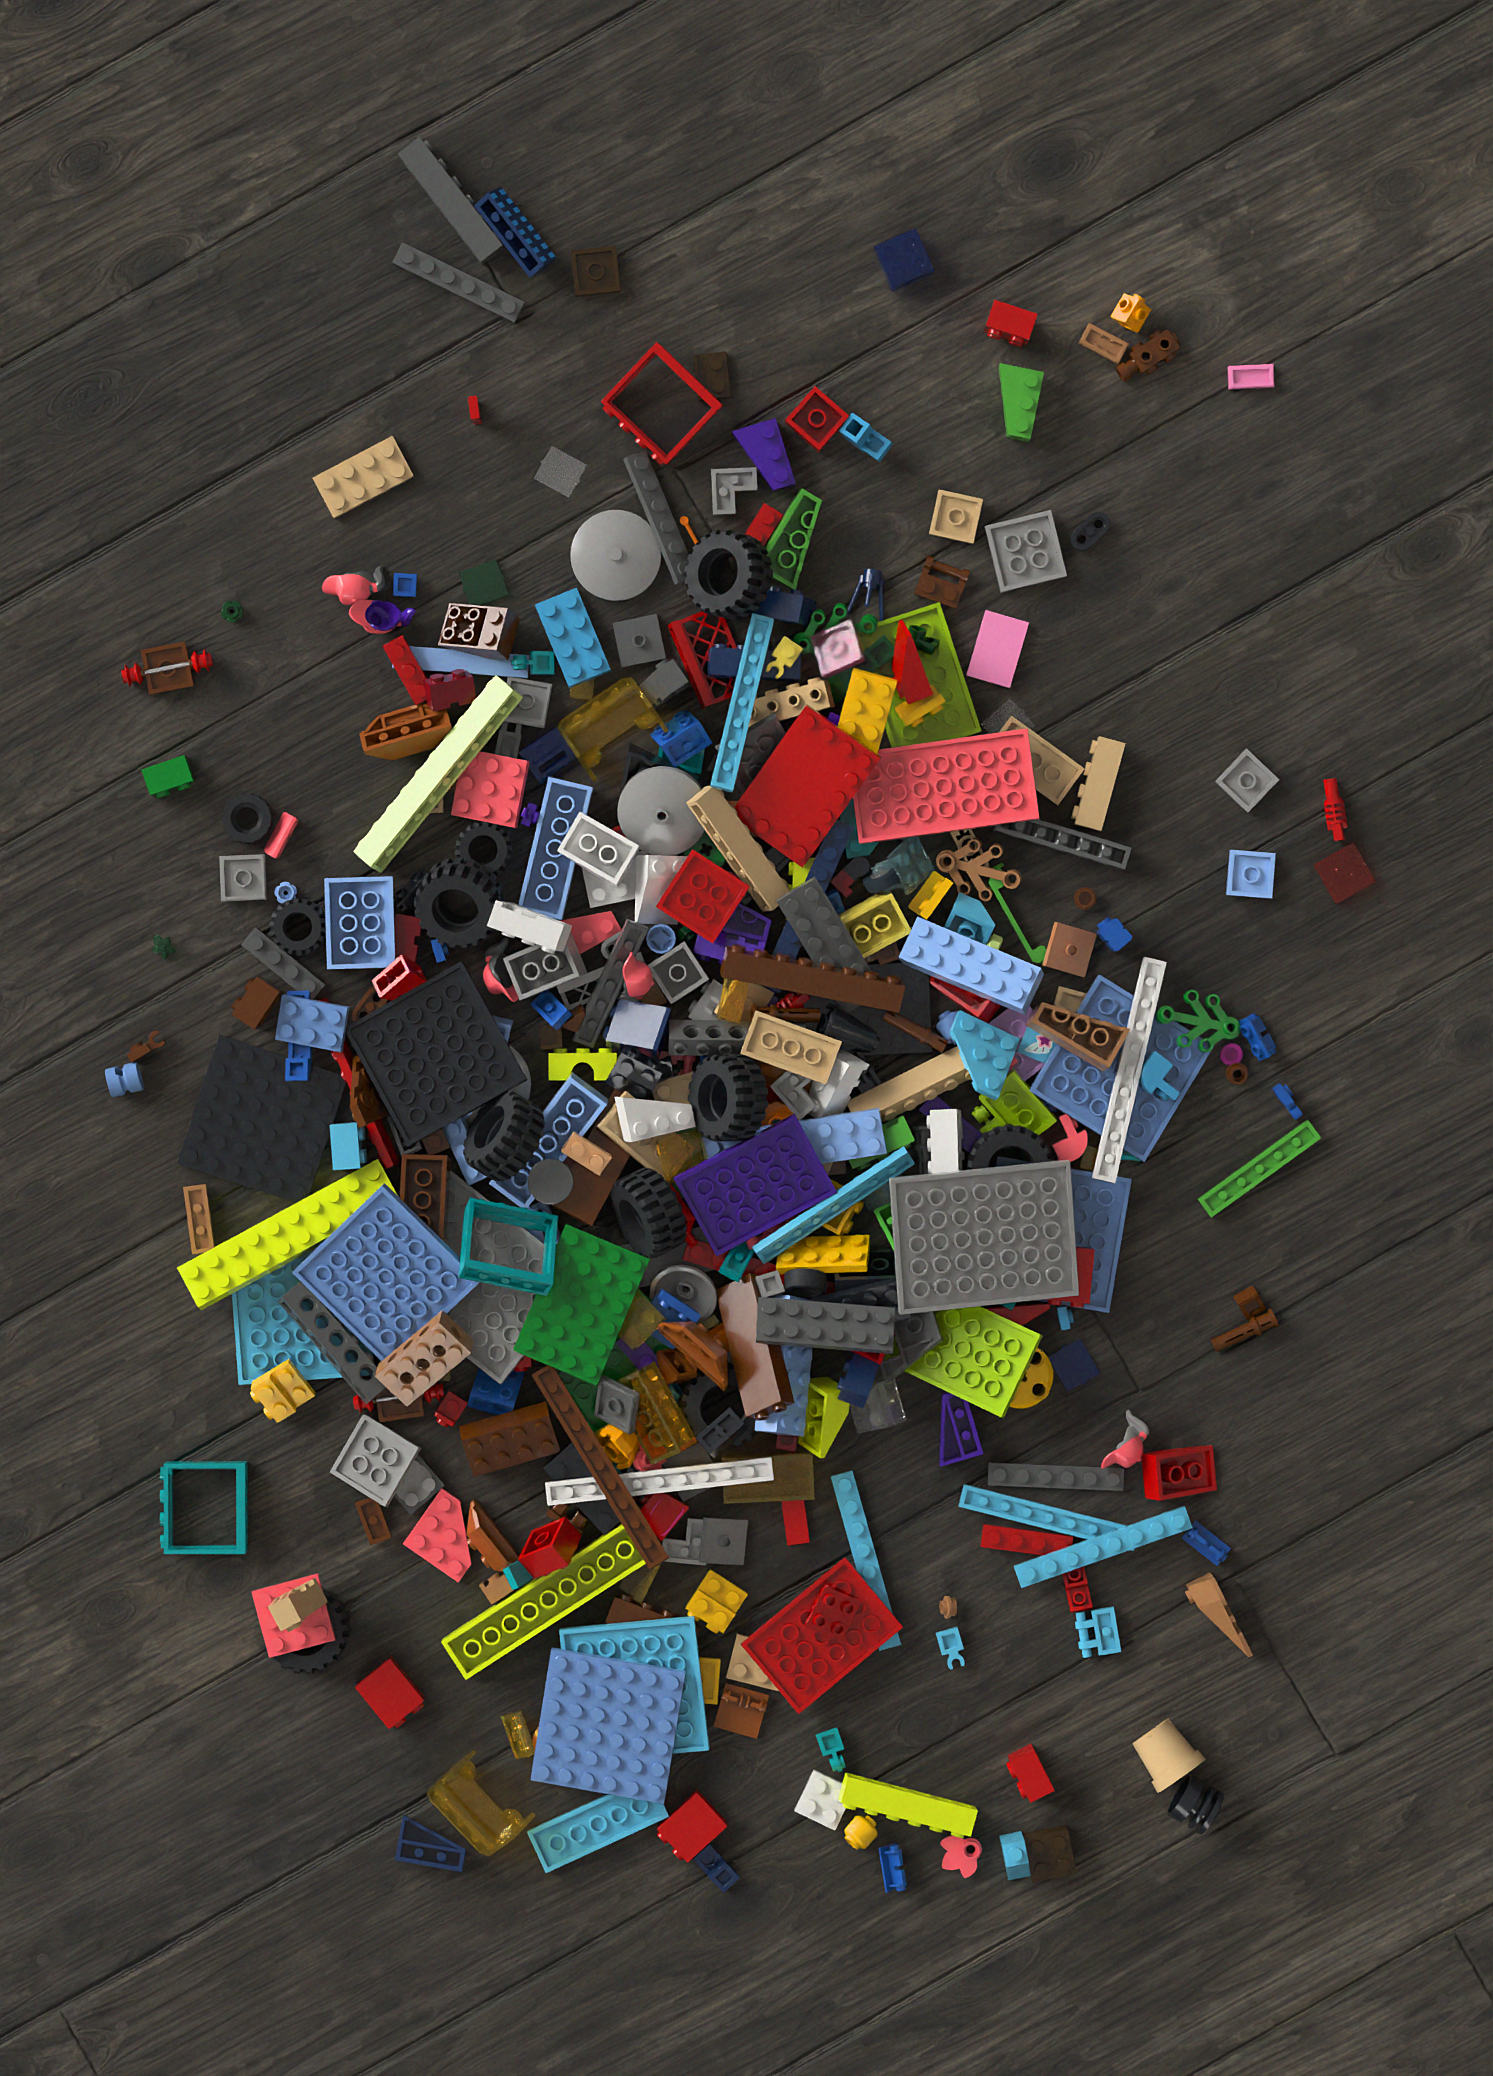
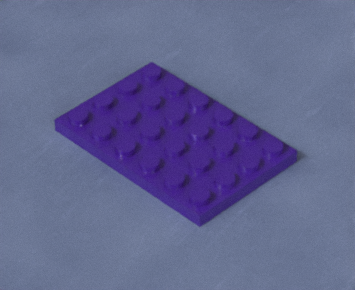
[674,1113,837,1256]

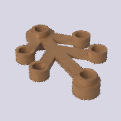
[936,838,1022,901]

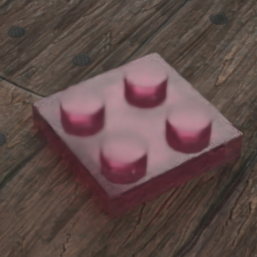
[811,619,865,679]

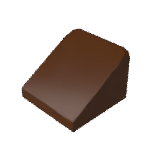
[561,1004,586,1032]
[1233,1286,1266,1320]

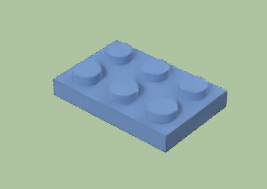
[275,994,350,1052]

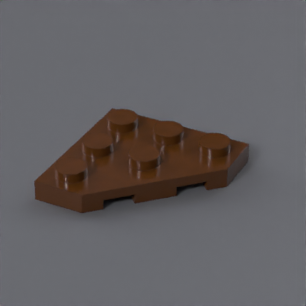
[350,1055,390,1128]

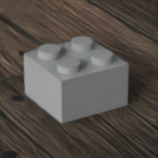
[648,941,709,1004]

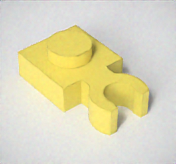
[765,636,803,679]

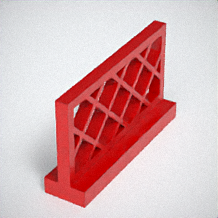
[667,611,737,710]

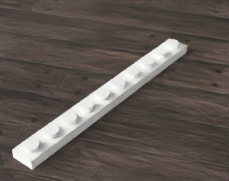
[1092,957,1167,1183]
[545,1457,774,1506]

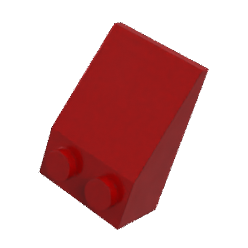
[892,619,933,704]
[929,976,1001,1023]
[1141,1445,1217,1501]

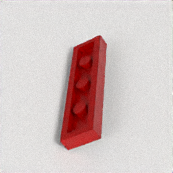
[980,1524,1073,1555]

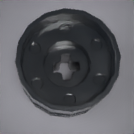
[1167,1774,1225,1835]

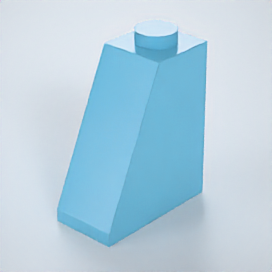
[999,1831,1030,1880]

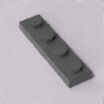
[241,927,326,1000]

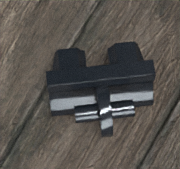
[852,1052,882,1094]

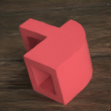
[1052,1113,1088,1162]

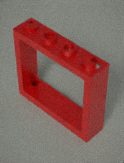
[601,342,724,465]

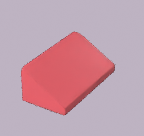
[264,812,299,859]

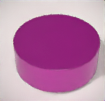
[1220,1043,1243,1065]

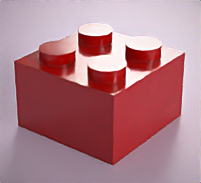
[984,300,1038,348]
[785,386,849,453]
[518,1517,581,1579]
[1006,1743,1055,1803]

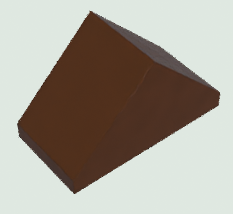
[656,1348,697,1386]

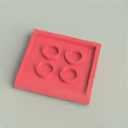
[451,751,530,828]
[252,1573,336,1658]

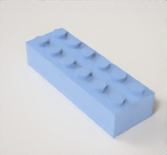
[518,777,594,920]
[899,917,1044,1015]
[489,1072,609,1208]
[755,1295,813,1436]

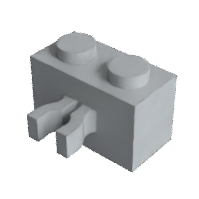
[687,979,727,1020]

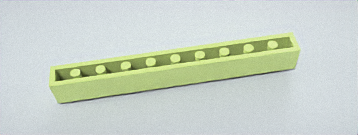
[353,675,523,873]

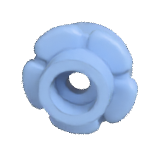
[274,882,297,904]

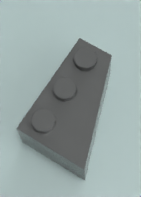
[637,658,689,711]

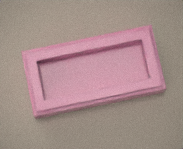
[1227,364,1274,390]

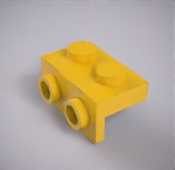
[895,684,945,728]

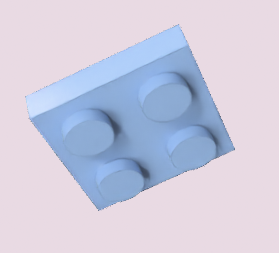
[1226,850,1276,899]

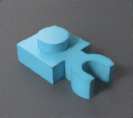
[936,1627,965,1670]

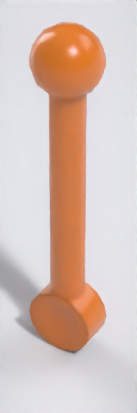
[680,516,699,544]

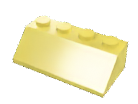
[838,888,911,958]

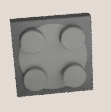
[394,1454,445,1515]

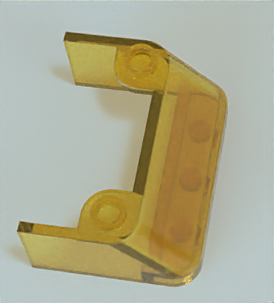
[557,677,669,782]
[427,1749,536,1856]

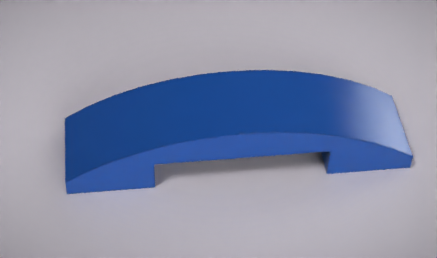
[285,991,313,1081]

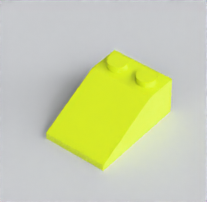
[797,1377,850,1458]

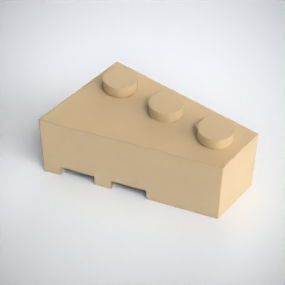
[268,1578,328,1632]

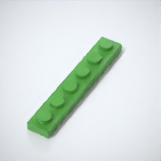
[1198,1120,1321,1217]

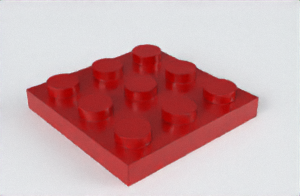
[656,849,750,944]

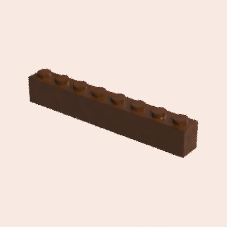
[720,944,905,1013]

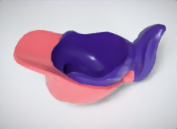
[349,600,416,634]

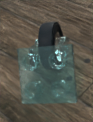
[862,836,935,895]

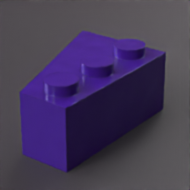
[732,418,795,493]
[693,932,766,965]
[939,1391,983,1467]

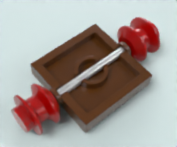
[121,641,213,695]
[353,1381,445,1422]

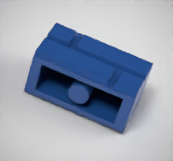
[1096,917,1132,952]

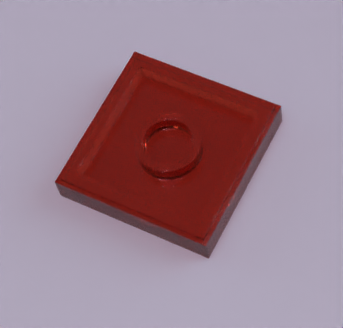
[1313,843,1376,904]

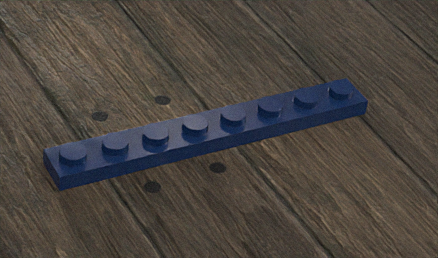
[765,820,854,993]

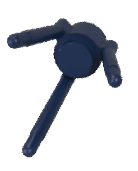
[847,569,884,621]

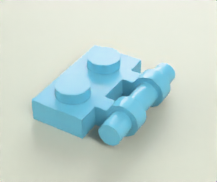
[1075,1606,1121,1658]

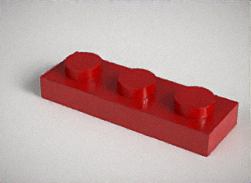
[383,634,428,705]

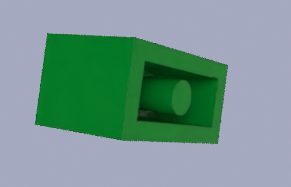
[141,755,195,799]

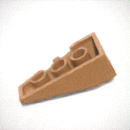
[1185,1572,1253,1657]

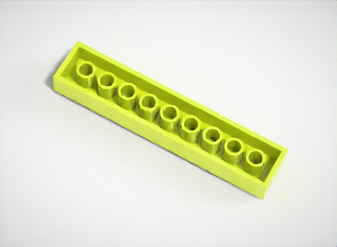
[177,1159,398,1310]
[441,1523,646,1680]

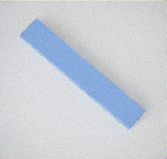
[392,646,530,678]

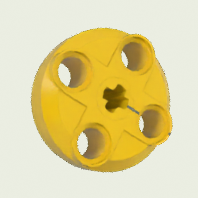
[1010,1347,1053,1408]

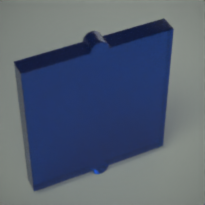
[1048,1339,1099,1392]

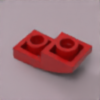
[1062,1566,1093,1613]

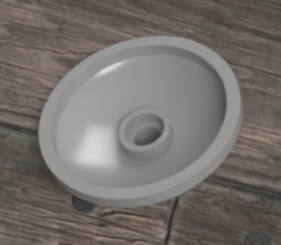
[650,1265,717,1324]

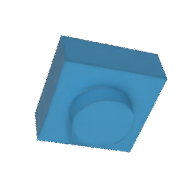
[1056,1305,1074,1330]

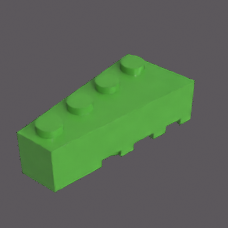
[765,489,822,590]

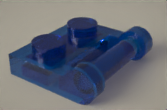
[519,726,578,785]

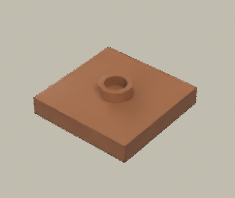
[1043,922,1097,977]

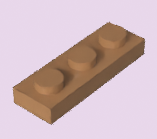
[183,1184,215,1254]

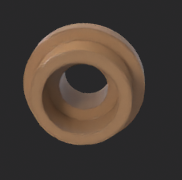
[939,1596,957,1619]

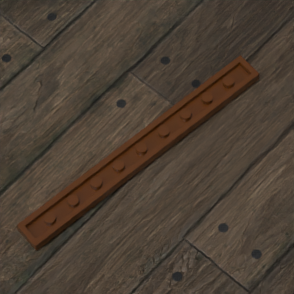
[532,1365,669,1570]

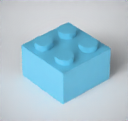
[330,1122,367,1170]

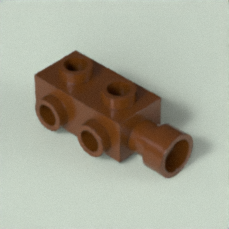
[1115,329,1180,382]

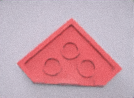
[403,1488,472,1583]

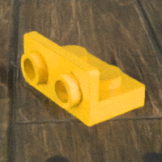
[908,871,953,920]

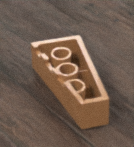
[1026,1002,1130,1071]

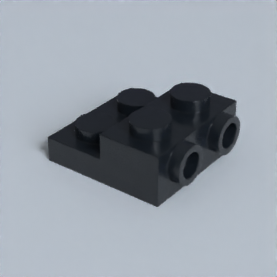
[605,1044,666,1100]

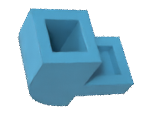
[839,413,893,462]
[1139,1051,1180,1101]

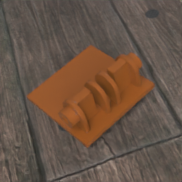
[713,1683,769,1739]

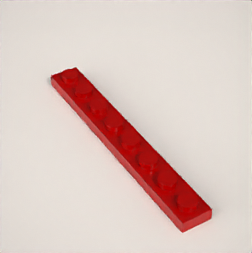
[318,997,400,1169]
[682,1240,835,1300]

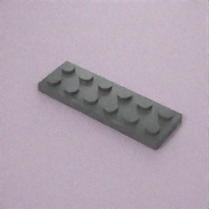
[776,876,871,1013]
[755,1297,895,1354]

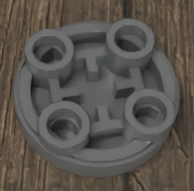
[528,1159,574,1204]

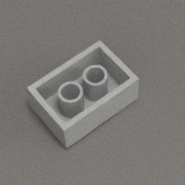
[503,931,588,1000]

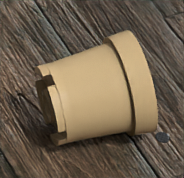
[1132,1718,1206,1793]

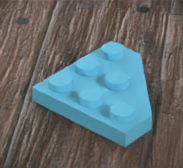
[950,1010,1020,1100]

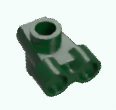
[909,625,940,655]

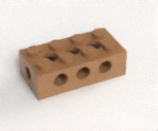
[375,1310,474,1406]

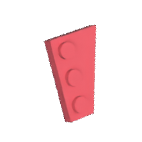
[561,911,622,954]

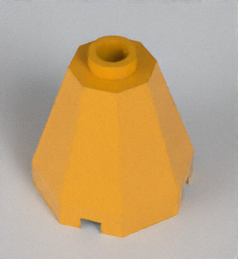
[594,1413,646,1470]

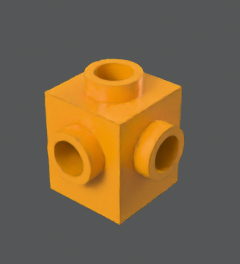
[1110,293,1152,333]

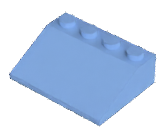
[324,876,395,969]

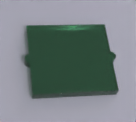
[459,560,508,606]

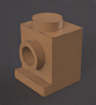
[479,1572,513,1605]

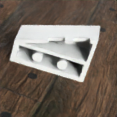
[487,900,572,954]
[808,1050,869,1118]
[615,1097,696,1142]
[927,1109,965,1174]

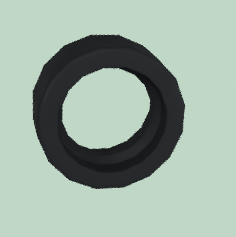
[784,1268,827,1298]

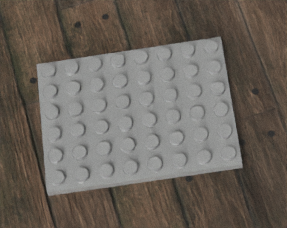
[889,1160,1079,1314]
[447,1171,544,1385]

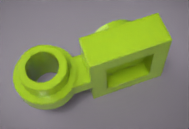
[972,1105,1002,1134]

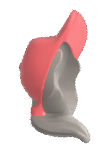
[1101,1410,1149,1469]

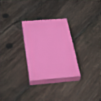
[966,610,1029,688]

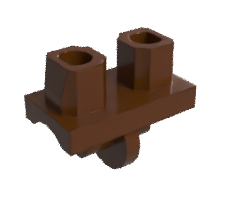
[545,1503,588,1534]

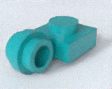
[511,651,554,675]
[815,1727,846,1772]

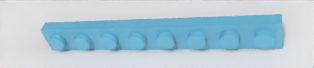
[710,613,774,792]
[752,1146,915,1264]
[831,1470,901,1651]
[958,1484,1135,1551]
[1014,1506,1192,1588]

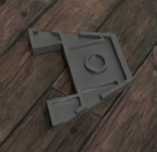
[879,1311,943,1383]

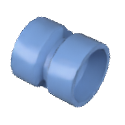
[646,924,676,954]
[105,1062,144,1098]

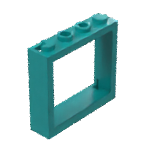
[458,1198,558,1296]
[160,1461,248,1554]

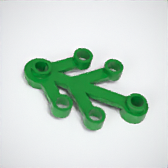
[793,603,878,666]
[1155,990,1240,1053]

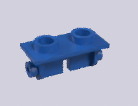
[1238,1013,1277,1061]
[1182,1520,1231,1566]
[879,1843,907,1893]

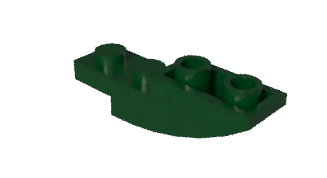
[828,635,895,710]

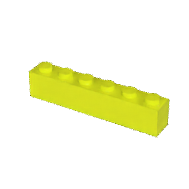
[838,1772,978,1838]

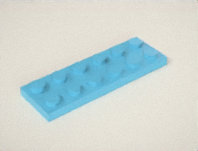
[527,1794,669,1873]

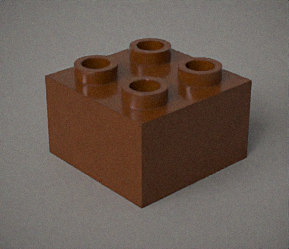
[231,977,283,1030]

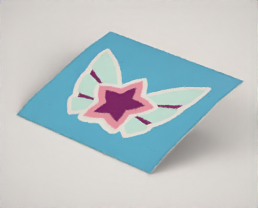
[1017,1027,1056,1063]

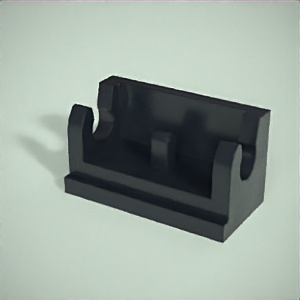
[695,1408,749,1459]

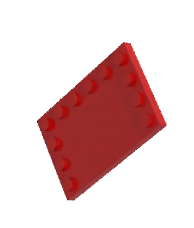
[734,705,881,868]
[741,1557,903,1714]

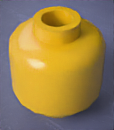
[844,1815,878,1850]

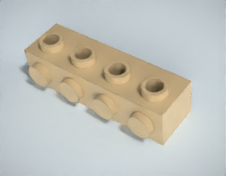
[748,677,835,727]
[1071,736,1126,832]

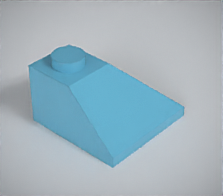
[944,892,995,945]

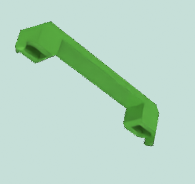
[988,863,1046,965]

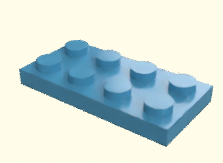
[535,587,611,688]

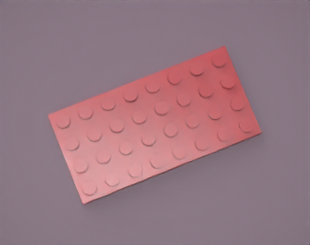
[853,729,1040,844]

